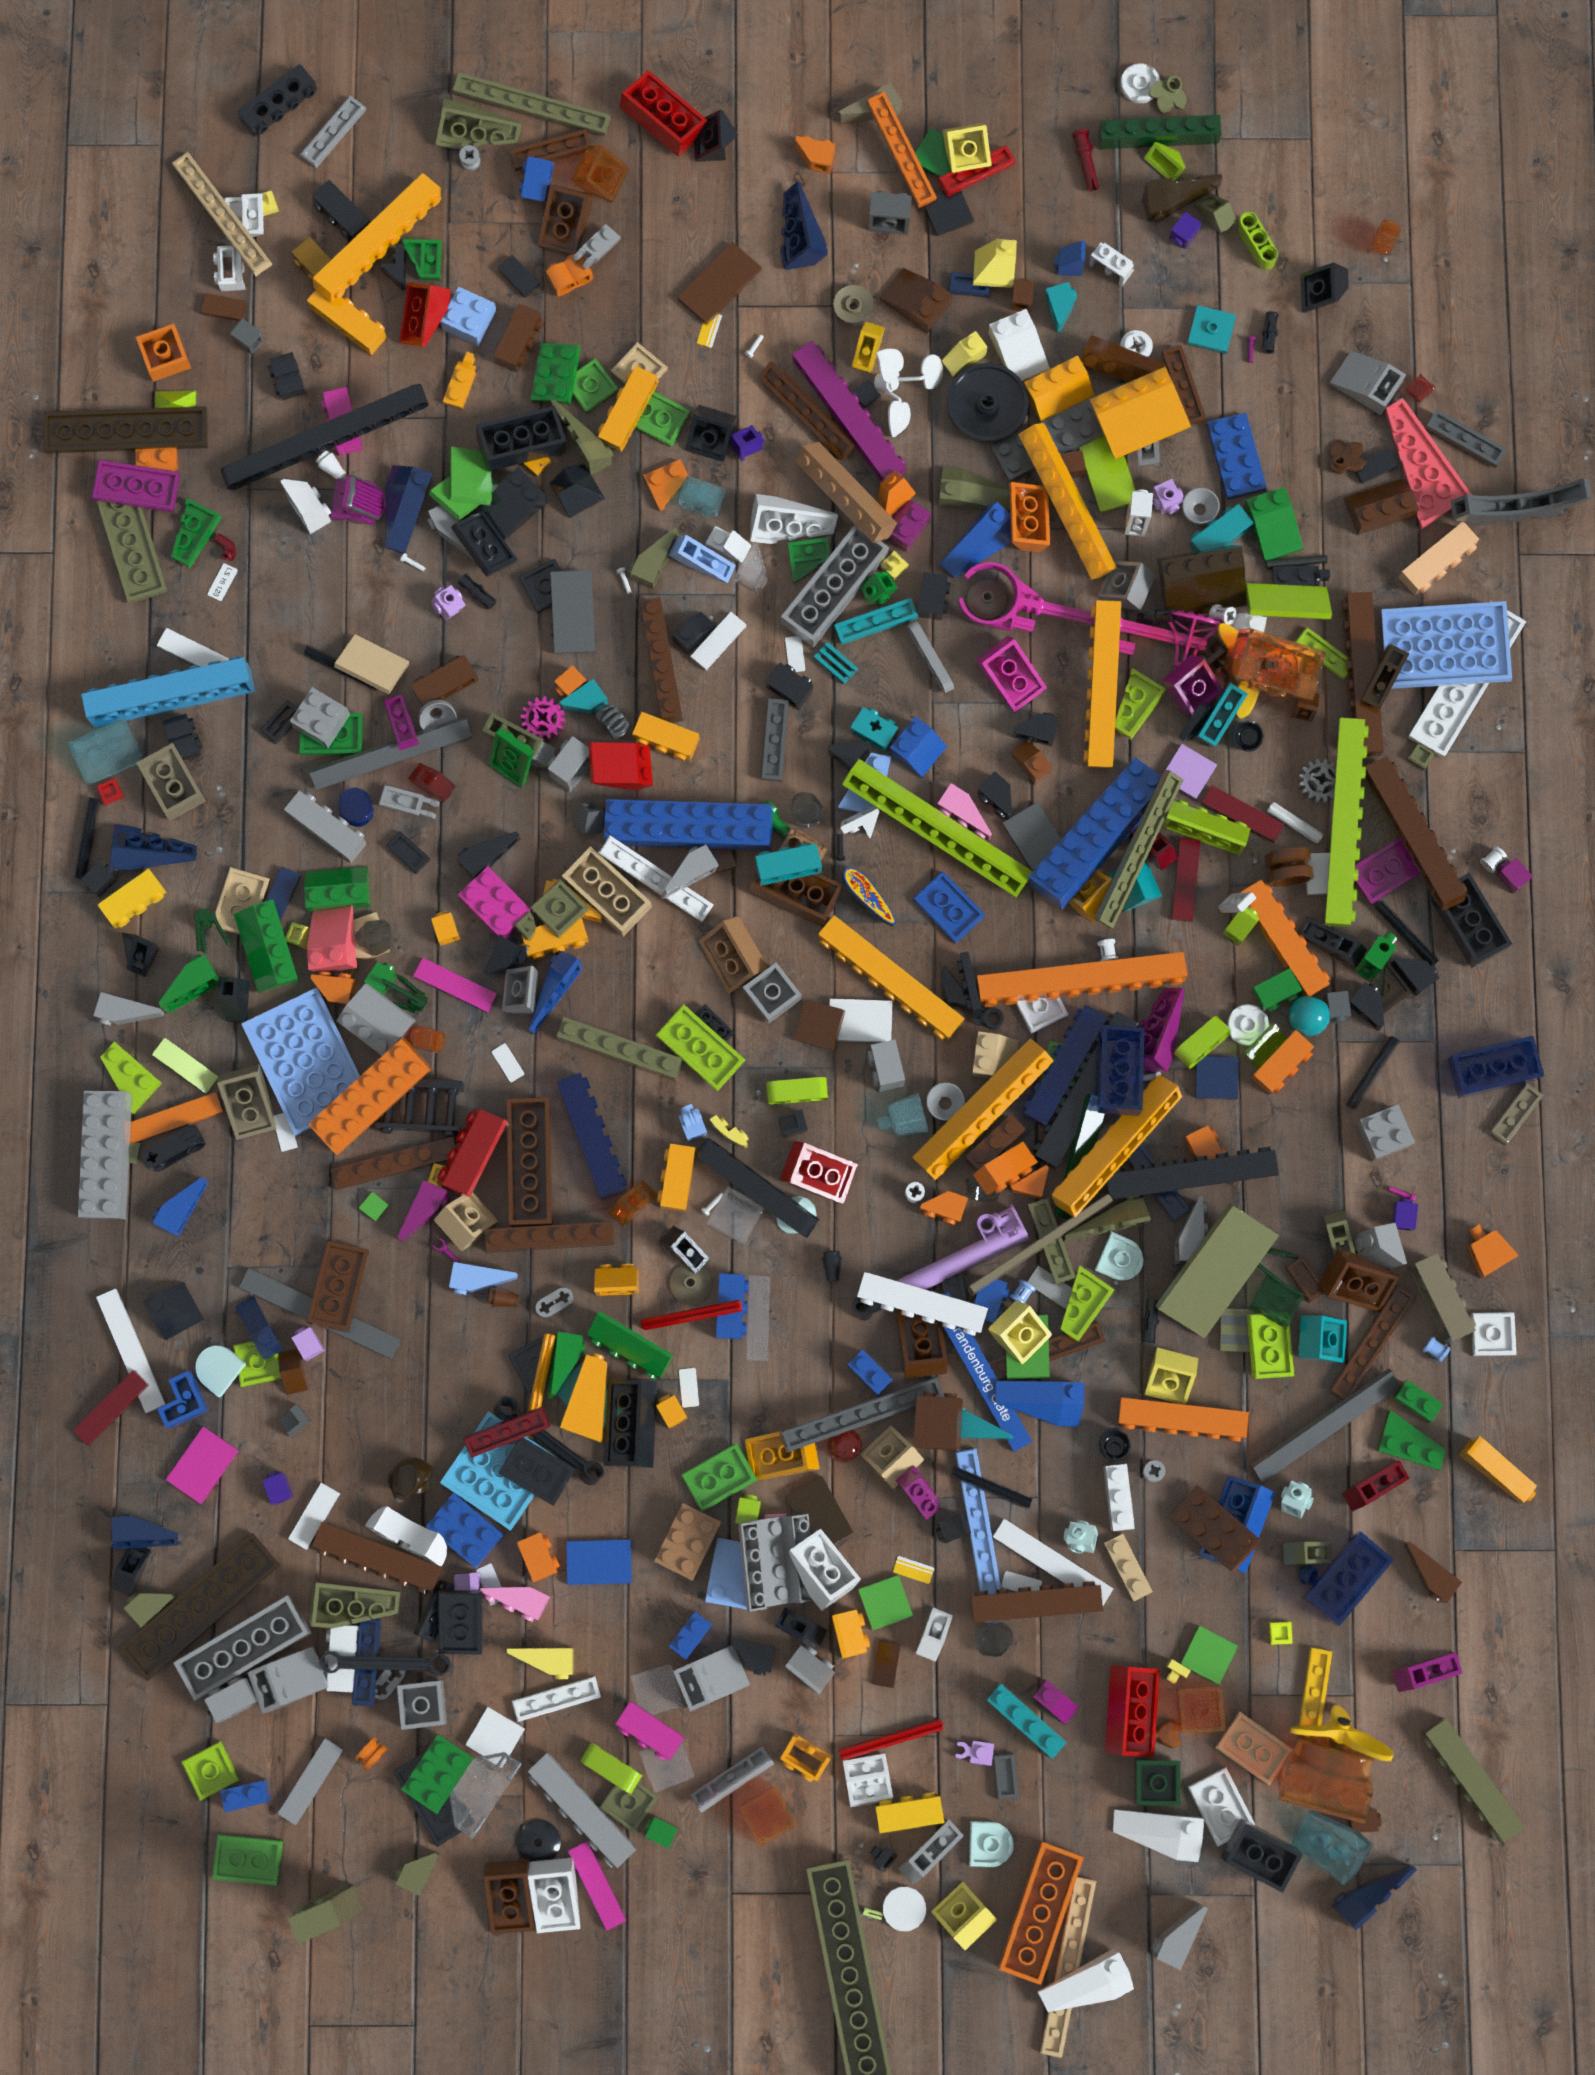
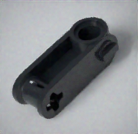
[143,1124,206,1172]

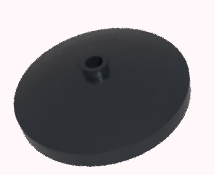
[947,363,1029,443]

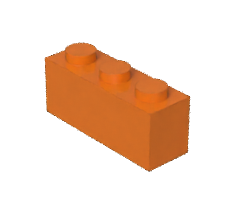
[1251,1030,1314,1095]
[973,1142,1037,1195]

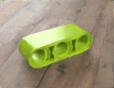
[1237,212,1278,270]
[1174,1016,1232,1069]
[766,1077,828,1105]
[580,1742,643,1794]

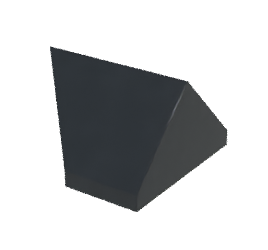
[122,932,159,977]

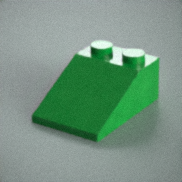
[1243,486,1303,562]
[159,954,219,1014]

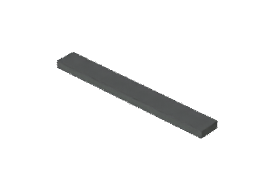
[309,716,472,790]
[239,1268,401,1359]
[1250,1368,1400,1483]
[779,1377,944,1453]

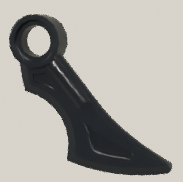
[942,966,1004,1030]

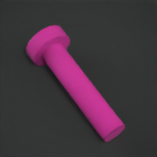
[1388,1186,1416,1203]

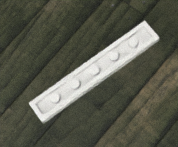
[598,836,713,923]
[96,1288,166,1414]
[993,1519,1113,1605]

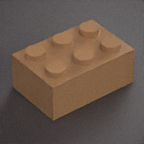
[654,1503,722,1581]

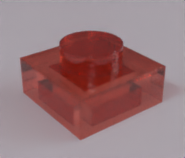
[1405,374,1435,404]

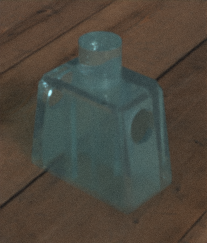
[877,1093,928,1137]

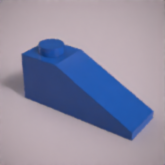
[152,1177,209,1237]

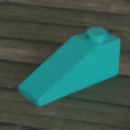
[961,1408,1013,1439]

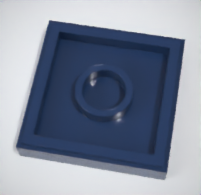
[1195,1056,1239,1100]

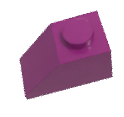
[1031,1680,1079,1725]

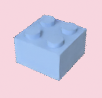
[440,287,497,347]

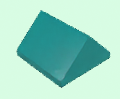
[1108,860,1162,912]

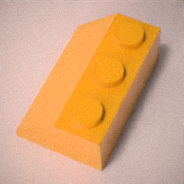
[1024,356,1095,422]

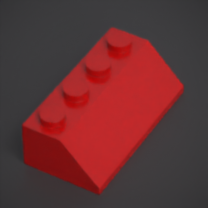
[619,70,707,157]
[436,1109,508,1197]
[1105,1665,1160,1757]

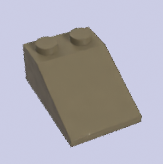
[136,743,206,821]
[217,1064,277,1140]

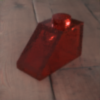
[408,763,456,803]

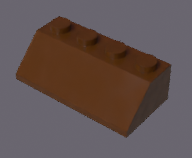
[749,850,843,928]

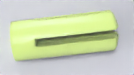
[863,1908,883,1920]

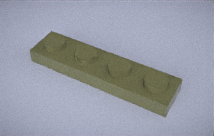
[1027,1198,1076,1285]

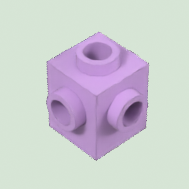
[1152,479,1184,515]
[431,585,466,621]

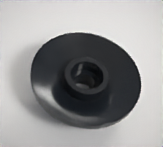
[517,1820,561,1862]

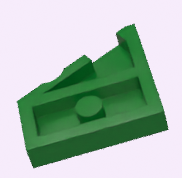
[403,239,442,281]
[788,537,830,583]

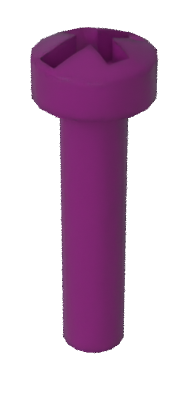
[1247,336,1256,363]

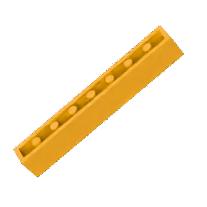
[313,173,441,303]
[1018,423,1117,580]
[1083,600,1121,768]
[818,915,964,1041]
[912,1038,1053,1180]
[1052,1075,1182,1217]

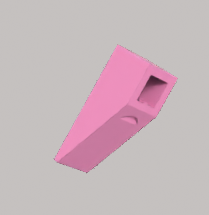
[937,783,992,841]
[480,1587,550,1622]

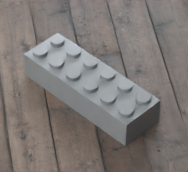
[781,525,889,648]
[78,1091,132,1220]
[174,1595,312,1701]

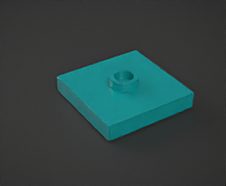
[1187,305,1236,354]

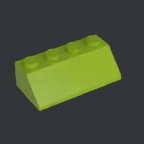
[1162,800,1251,856]

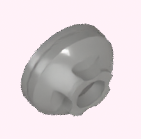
[1182,488,1220,525]
[419,700,457,730]
[926,1083,965,1121]

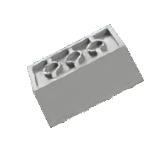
[738,1514,813,1612]

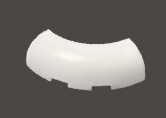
[365,1506,446,1566]

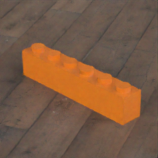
[1240,879,1330,997]
[1117,1397,1249,1442]

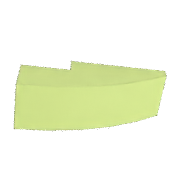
[152,1038,219,1094]

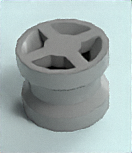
[459,145,481,171]
[1142,1460,1165,1482]

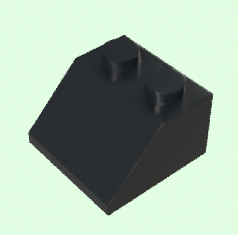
[685,405,737,462]

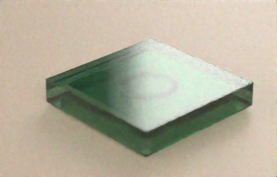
[1249,1275,1305,1329]

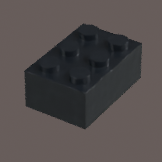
[1220,1818,1303,1893]

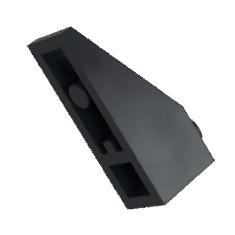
[457,832,521,879]
[1298,917,1367,967]

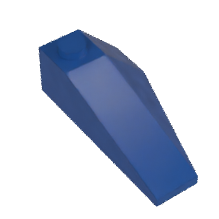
[939,502,1011,578]
[529,951,583,1035]
[995,1381,1084,1427]

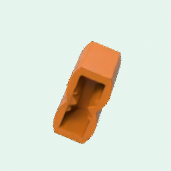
[546,254,593,297]

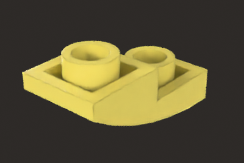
[710,1115,749,1149]

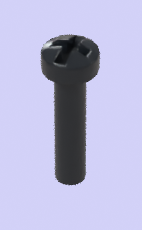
[836,834,845,861]

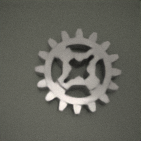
[1298,759,1336,804]

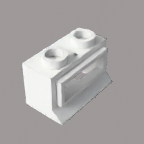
[1089,242,1134,287]
[214,246,245,291]

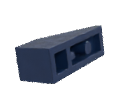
[235,1296,283,1360]
[112,1514,178,1549]

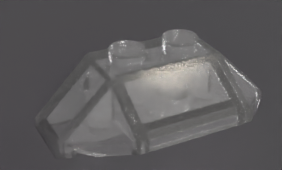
[450,1752,522,1839]

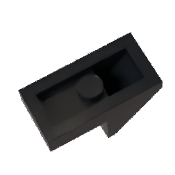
[380,244,406,290]

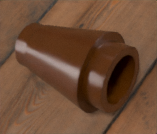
[487,1286,519,1307]

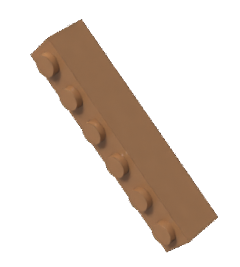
[795,442,897,543]

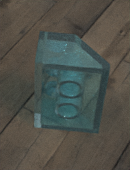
[67,718,144,785]

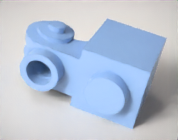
[678,1104,707,1142]

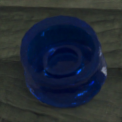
[339,788,374,827]

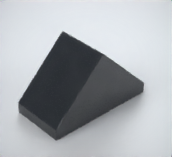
[828,741,870,771]

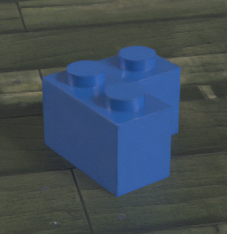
[157,1371,209,1429]

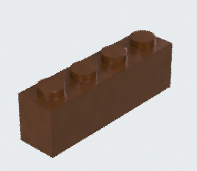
[1081,335,1166,382]

